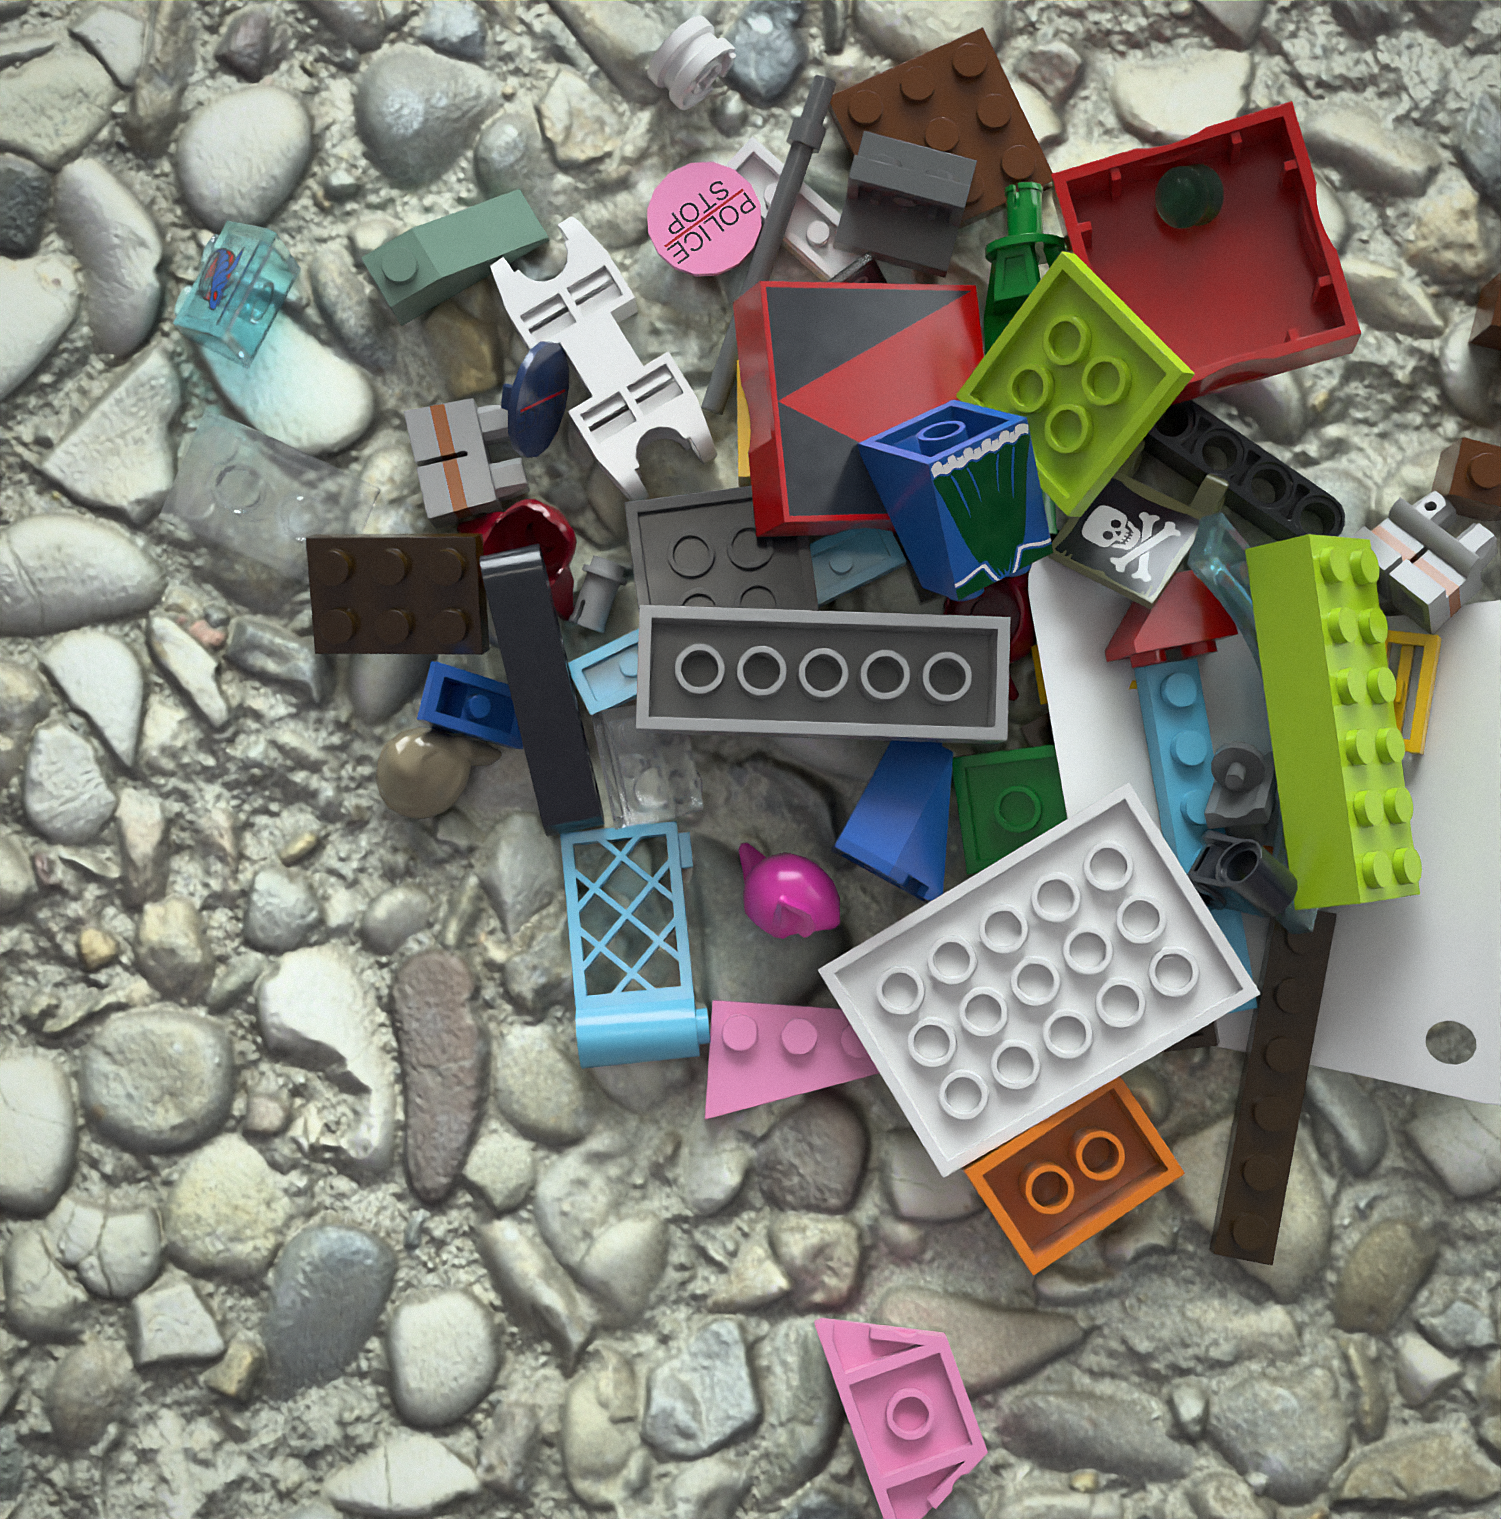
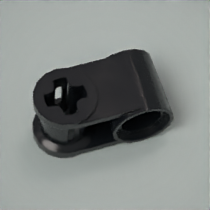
[1187,830,1298,918]

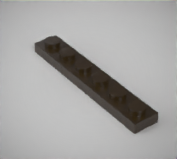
[1209,905,1337,1266]

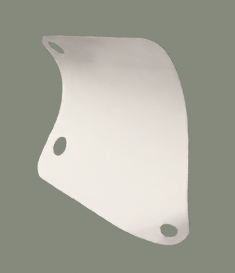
[1028,556,1501,1106]

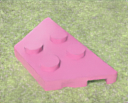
[814,1318,988,1519]

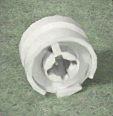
[647,15,736,110]

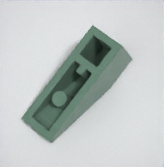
[361,189,549,326]

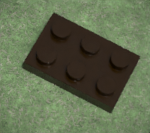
[306,533,490,655]

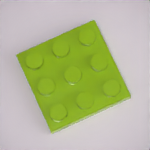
[956,251,1195,517]

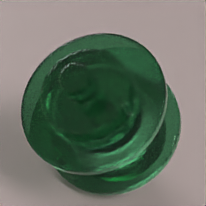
[1155,164,1224,229]

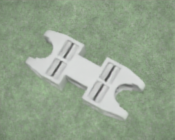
[490,217,717,501]

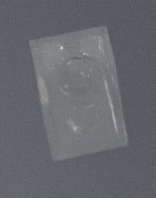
[158,410,381,584]

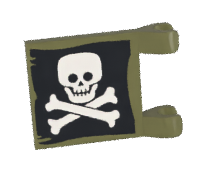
[1048,440,1229,610]

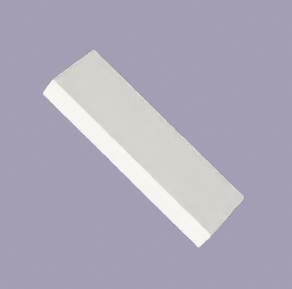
[725,136,875,283]

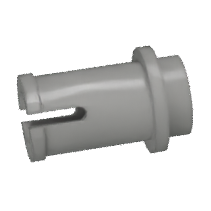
[568,555,628,634]

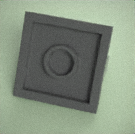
[833,131,977,278]

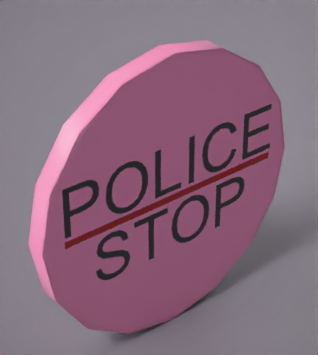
[647,162,762,277]

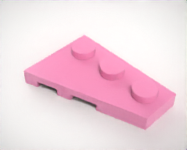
[705,1000,880,1120]

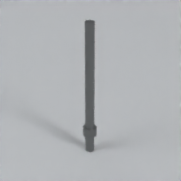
[701,75,837,415]

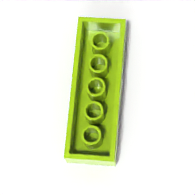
[1245,534,1422,910]

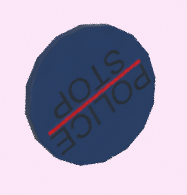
[501,341,569,458]

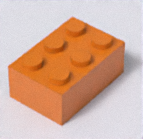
[961,1076,1185,1276]

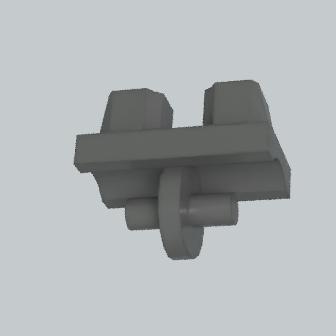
[1204,741,1278,846]

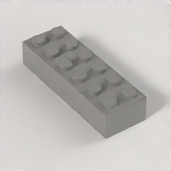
[636,605,1010,744]

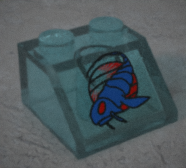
[173,221,301,369]

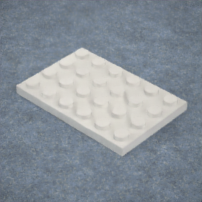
[818,782,1260,1178]

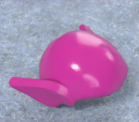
[738,843,841,939]

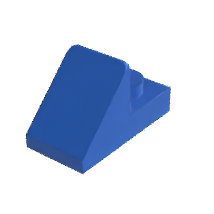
[417,661,523,750]

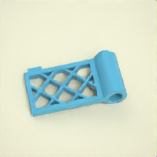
[560,821,711,1069]

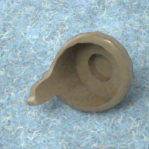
[375,727,502,820]

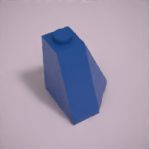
[830,741,953,903]

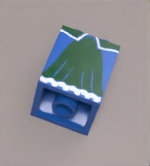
[857,399,1053,601]

